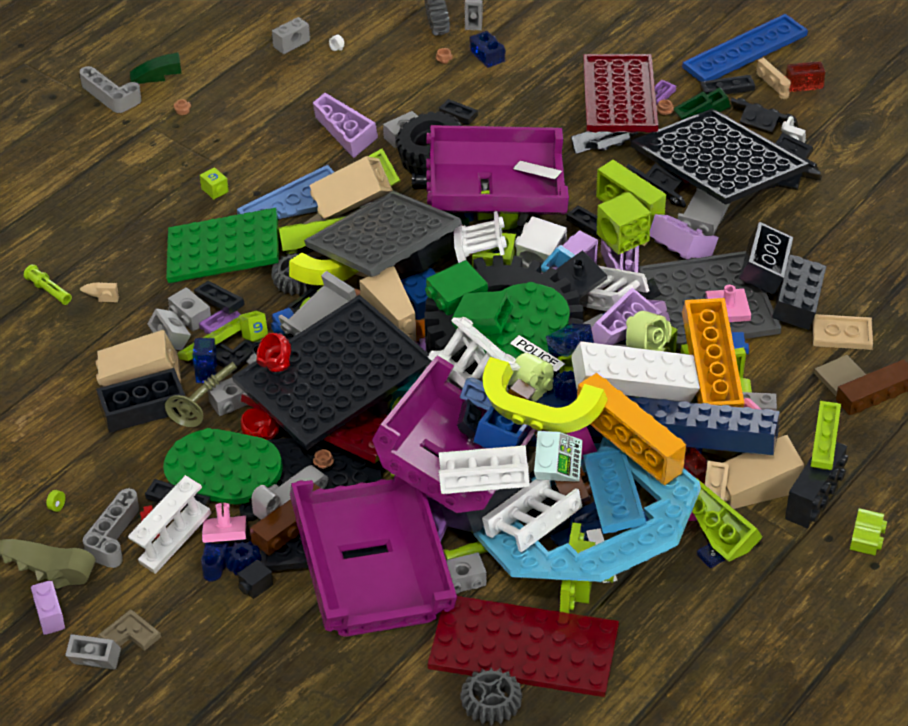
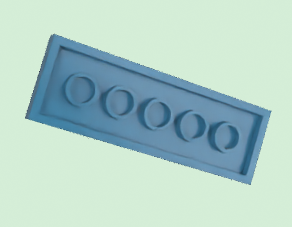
[583,447,646,534]

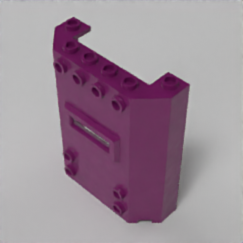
[426,125,569,215]
[372,355,537,513]
[290,475,457,637]

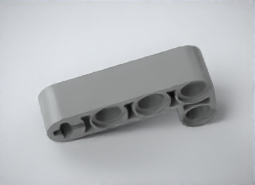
[80,66,141,113]
[252,465,328,520]
[83,489,139,568]

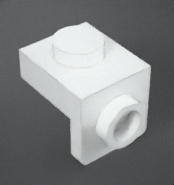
[781,116,806,143]

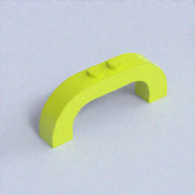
[289,253,359,285]
[483,357,608,433]

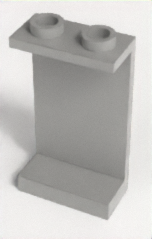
[678,188,731,236]
[279,271,356,336]

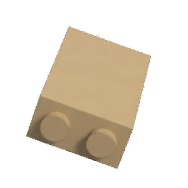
[309,156,393,219]
[360,266,416,342]
[96,330,181,387]
[723,435,804,509]

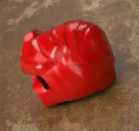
[256,333,292,372]
[241,408,279,440]

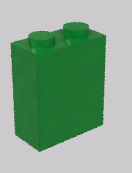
[425,260,488,316]
[452,291,514,334]

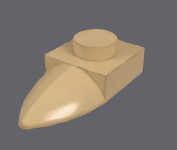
[80,283,119,302]

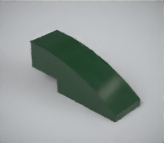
[130,52,182,84]
[673,87,731,120]

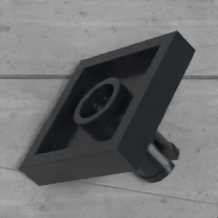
[556,250,608,299]

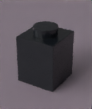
[238,560,273,599]

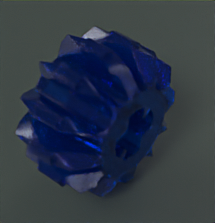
[553,370,578,401]
[224,540,261,576]

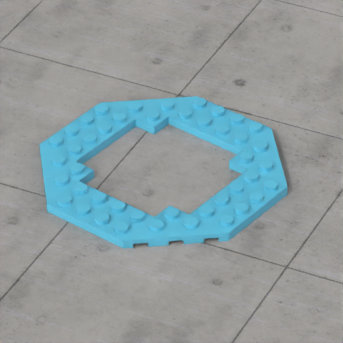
[473,443,701,582]

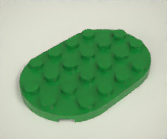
[483,282,570,359]
[163,428,283,504]

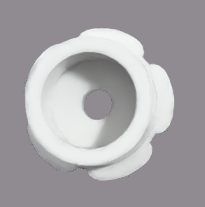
[329,35,344,51]

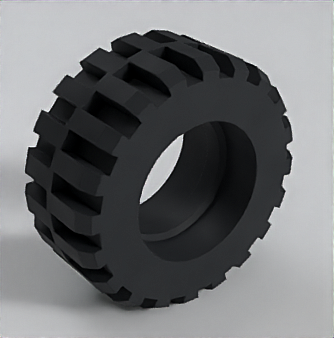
[396,111,462,174]

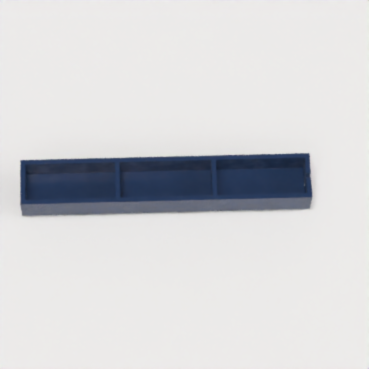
[530,389,779,455]

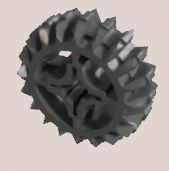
[424,0,450,36]
[271,252,316,296]
[461,667,522,726]

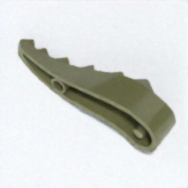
[0,539,96,589]

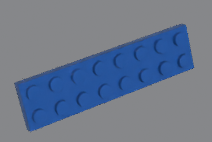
[682,14,808,82]

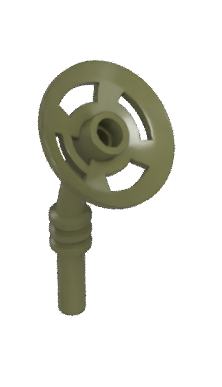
[165,362,237,427]

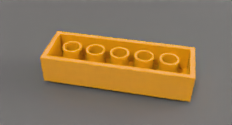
[682,298,745,408]
[577,373,686,486]

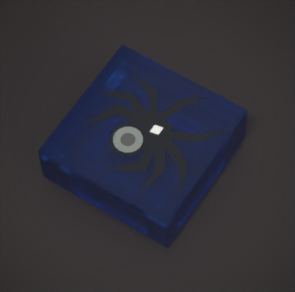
[697,543,726,569]

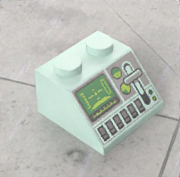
[534,431,583,482]

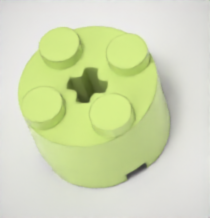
[626,311,672,351]
[508,353,555,401]

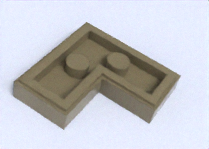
[97,610,161,651]

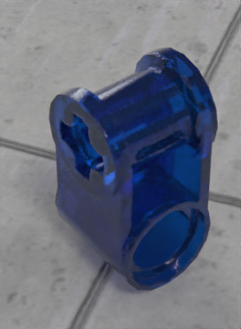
[201,542,229,581]

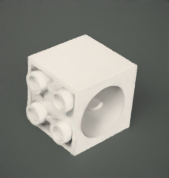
[515,216,567,273]

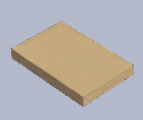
[812,314,873,350]

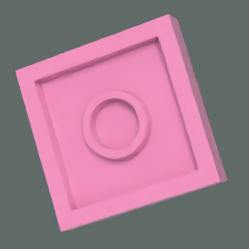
[705,285,751,322]
[202,503,247,543]

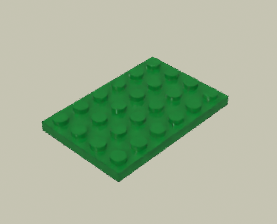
[166,208,279,283]

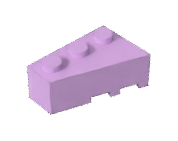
[650,214,719,259]
[601,239,639,292]

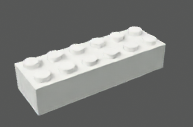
[571,341,700,402]

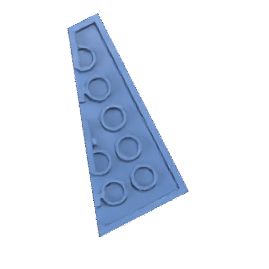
[237,165,334,219]

